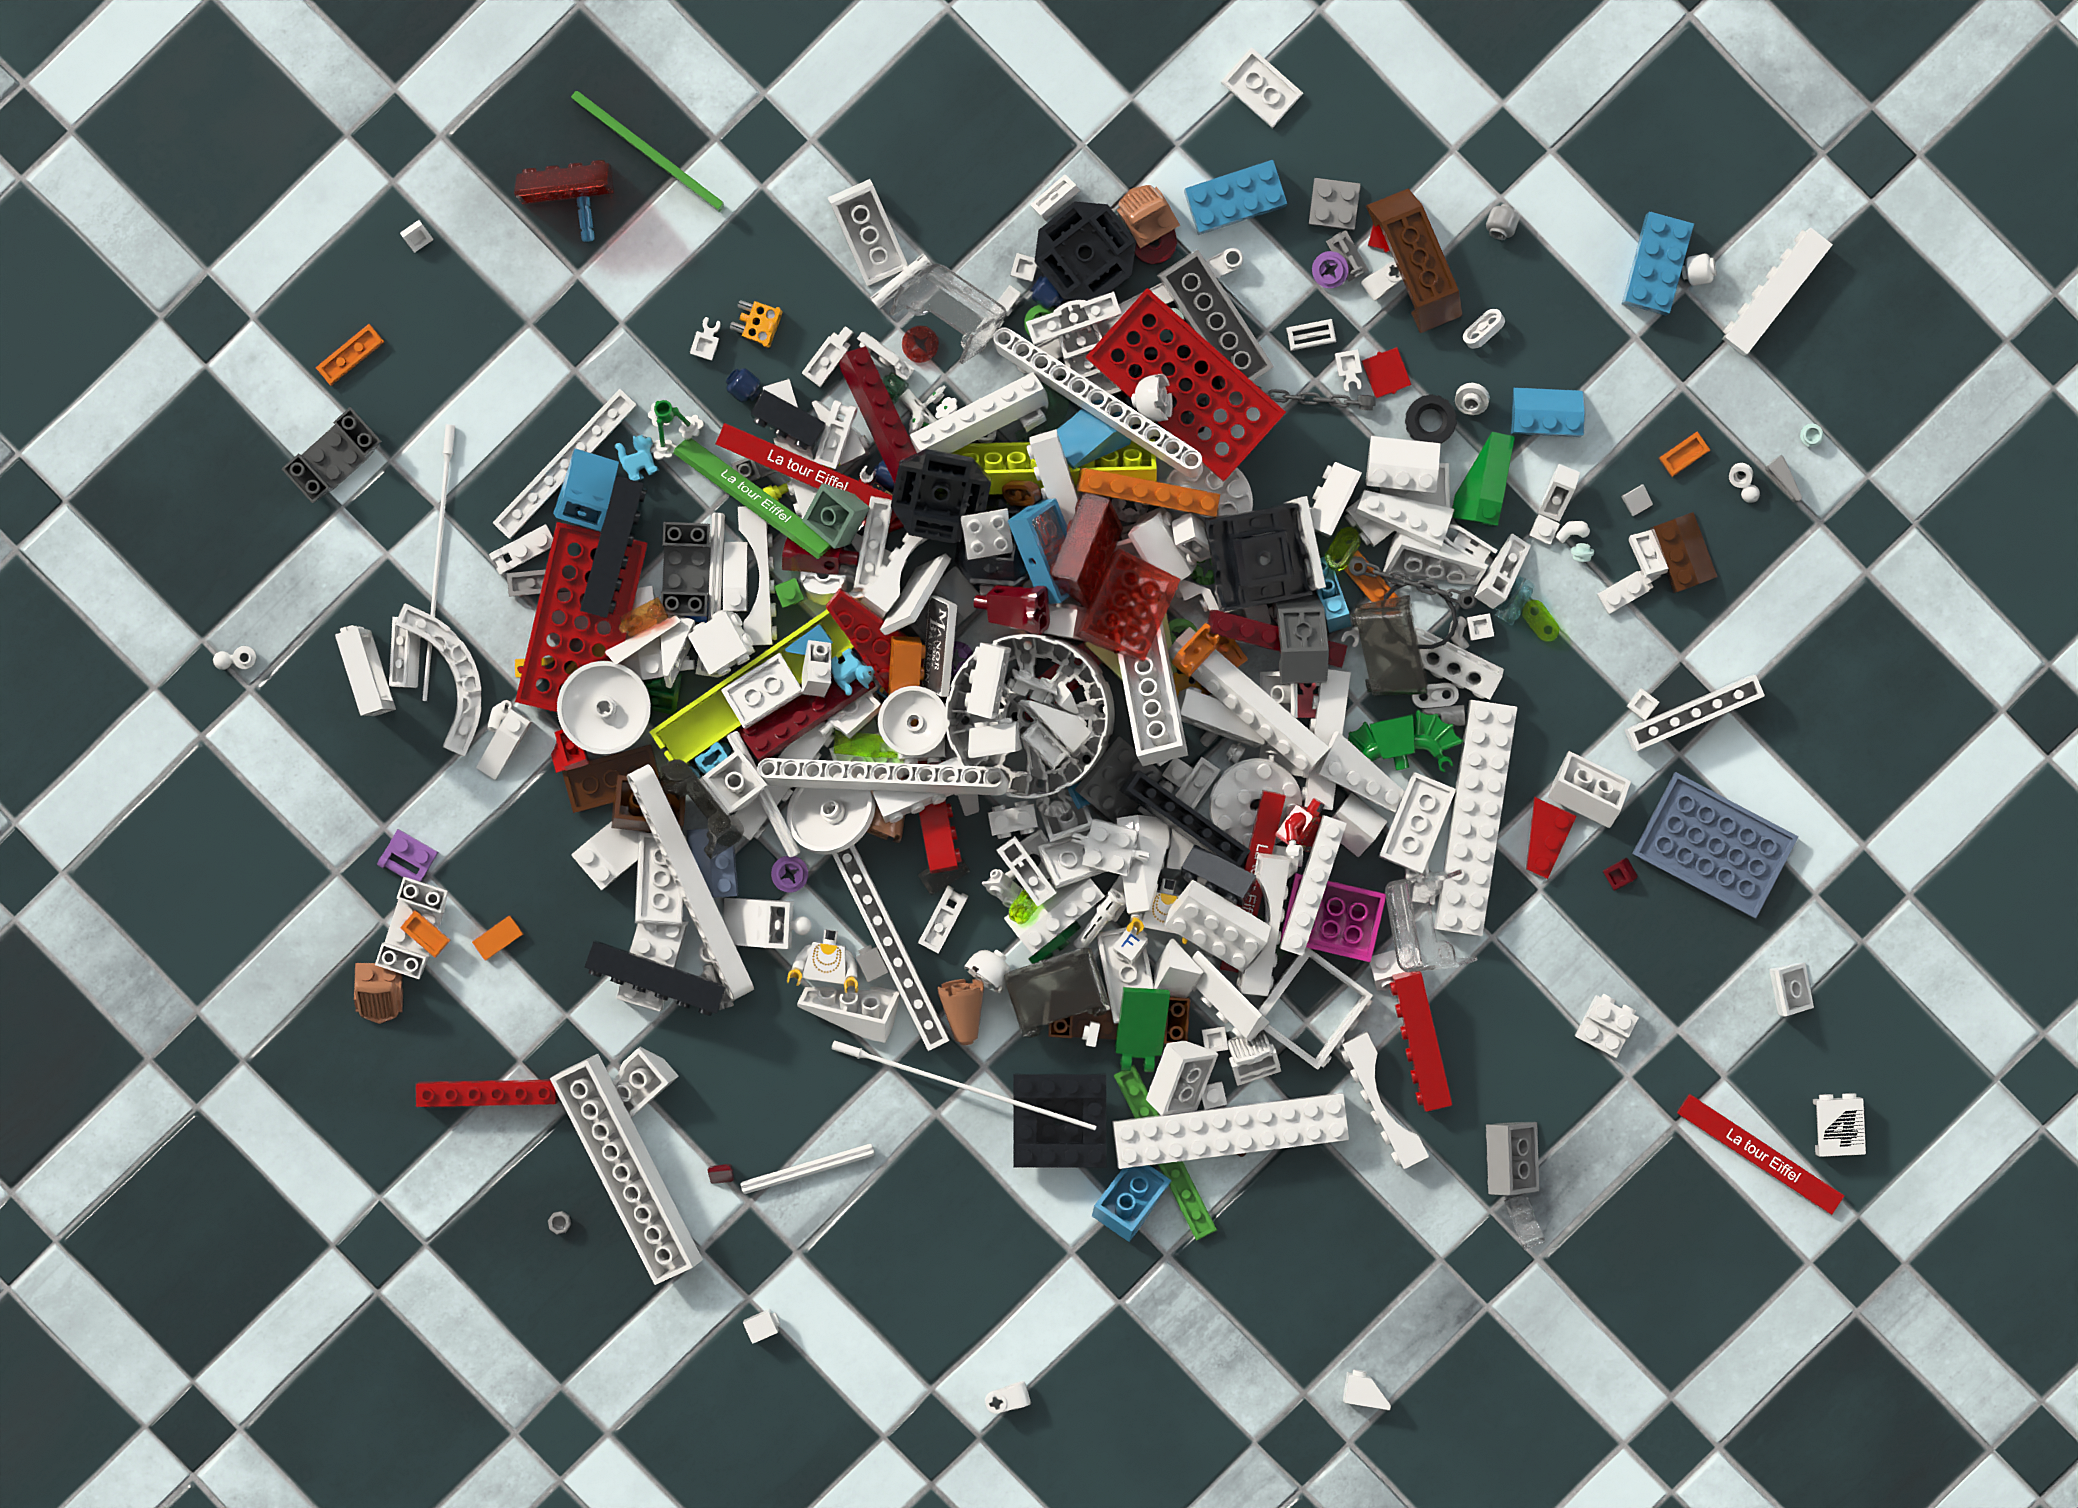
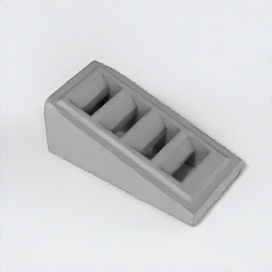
[1765,455,1802,502]

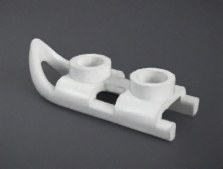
[1444,524,1498,567]

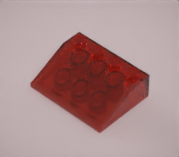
[514,160,614,204]
[1050,492,1123,610]
[1075,548,1181,662]

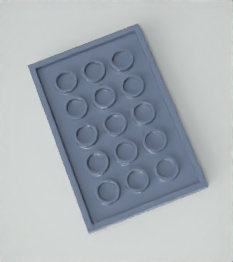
[1632,772,1799,918]

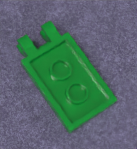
[1115,987,1170,1072]

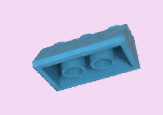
[1511,388,1585,437]

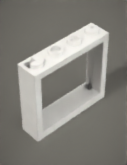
[335,625,396,716]
[1257,947,1373,1070]

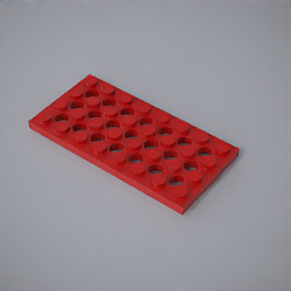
[1085,288,1286,482]
[515,522,648,712]

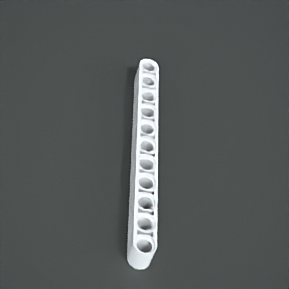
[994,328,1203,478]
[757,758,1009,795]
[627,765,754,1001]

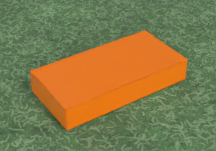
[1659,431,1710,477]
[400,910,451,958]
[472,915,523,961]

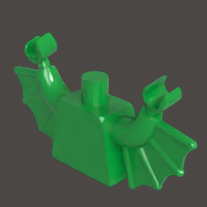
[1348,710,1463,772]

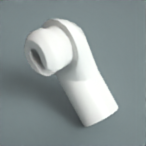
[487,700,513,732]

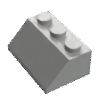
[1486,1122,1539,1195]

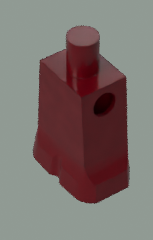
[782,537,860,575]
[973,585,1050,635]

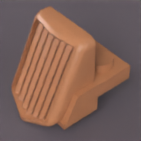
[1117,185,1180,249]
[354,963,403,1024]

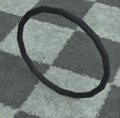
[1381,581,1458,649]

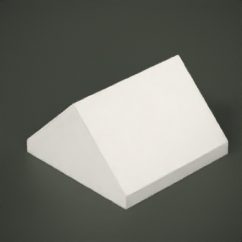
[1260,671,1298,718]
[702,749,767,814]
[1331,792,1387,857]
[1041,801,1092,842]
[1154,939,1203,998]
[1769,963,1814,1016]

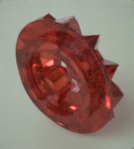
[902,325,939,363]

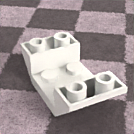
[375,877,448,979]

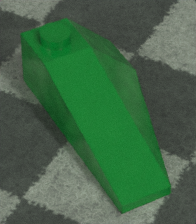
[1452,432,1515,527]

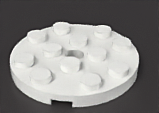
[1165,461,1253,526]
[1209,758,1302,848]

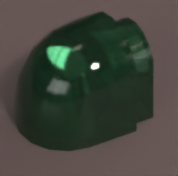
[882,371,909,404]

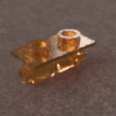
[619,597,669,638]

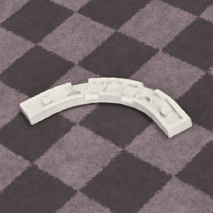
[395,604,481,756]

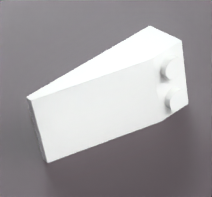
[828,179,908,286]

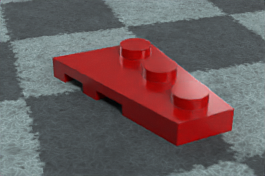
[1526,797,1577,879]

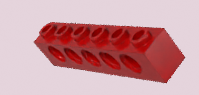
[416,1079,558,1107]

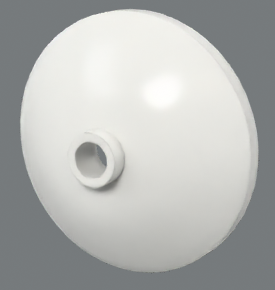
[878,686,946,756]

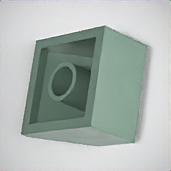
[802,483,870,549]

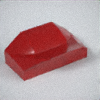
[551,729,589,773]

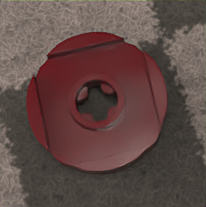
[1135,230,1177,265]

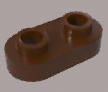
[1002,481,1041,506]

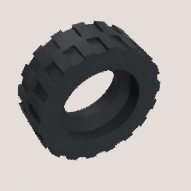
[1405,394,1457,444]

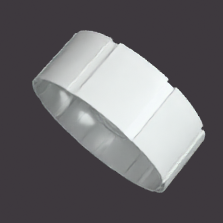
[945,633,1115,798]

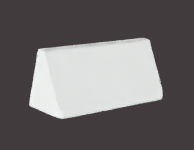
[389,617,420,688]

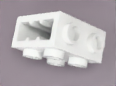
[688,610,755,677]

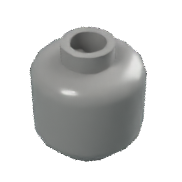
[1486,204,1519,240]

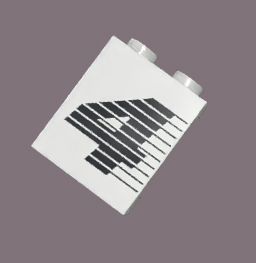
[1813,1093,1866,1156]

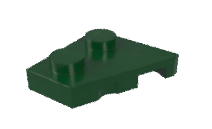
[643,674,682,715]
[1028,920,1081,966]

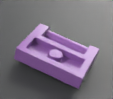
[377,829,438,882]

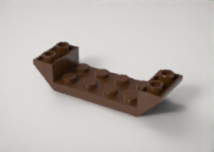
[1366,188,1462,333]
[1048,990,1190,1044]

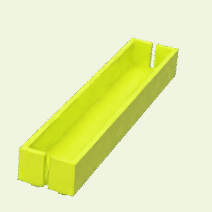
[649,609,854,770]

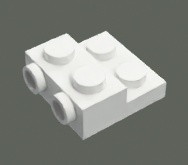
[1575,994,1639,1058]

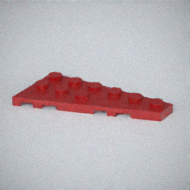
[826,588,924,694]

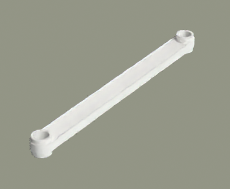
[1017,248,1243,374]

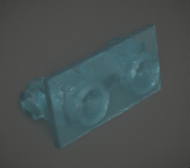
[1495,575,1535,625]

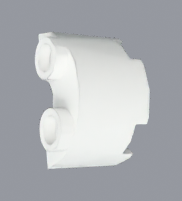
[800,571,848,605]

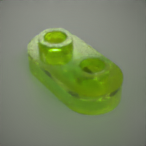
[1325,527,1361,571]
[1522,600,1559,642]
[1009,889,1040,924]

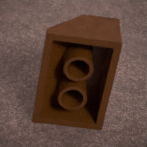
[1650,512,1717,593]
[611,775,687,833]

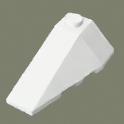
[1383,532,1487,585]
[620,586,664,681]
[1117,815,1171,914]
[797,987,900,1043]
[613,1047,679,1118]

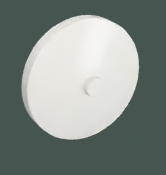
[557,661,651,754]
[787,771,875,855]

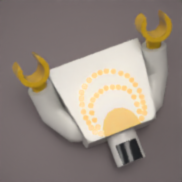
[1127,878,1194,944]
[787,929,858,993]

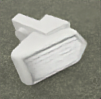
[1227,1030,1281,1086]

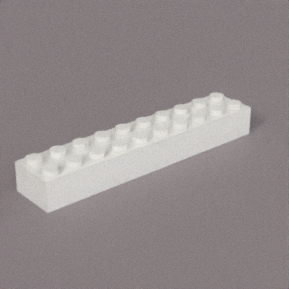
[1098,539,1188,766]
[1434,700,1517,936]
[550,1054,703,1285]
[1112,1093,1349,1169]

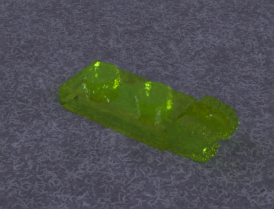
[834,730,898,758]

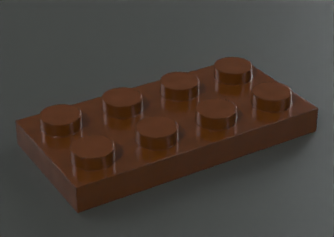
[562,744,661,813]

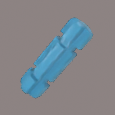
[577,196,594,242]

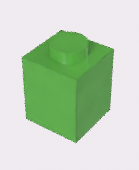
[774,578,805,609]

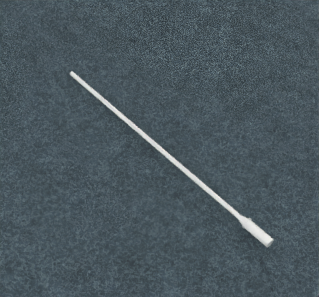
[422,424,455,701]
[832,1041,1096,1130]

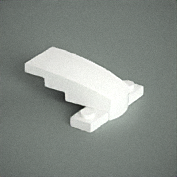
[1026,292,1122,407]

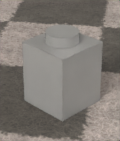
[856,945,889,982]

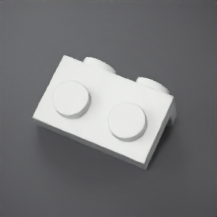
[1369,945,1420,991]

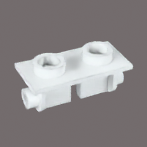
[1007,669,1057,704]
[982,869,1027,908]

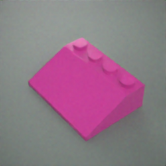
[1280,873,1386,962]

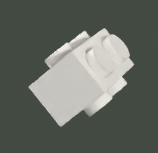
[988,800,1038,839]

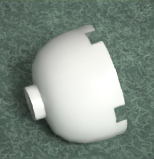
[1132,374,1173,421]
[964,950,1011,994]

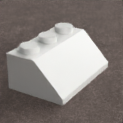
[1366,436,1440,493]
[1309,462,1362,538]
[1128,507,1197,593]
[965,643,1011,719]
[1548,751,1631,828]
[1146,1041,1218,1116]

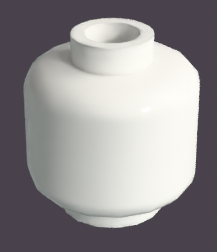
[1682,253,1717,286]

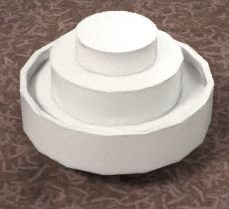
[1455,383,1490,415]

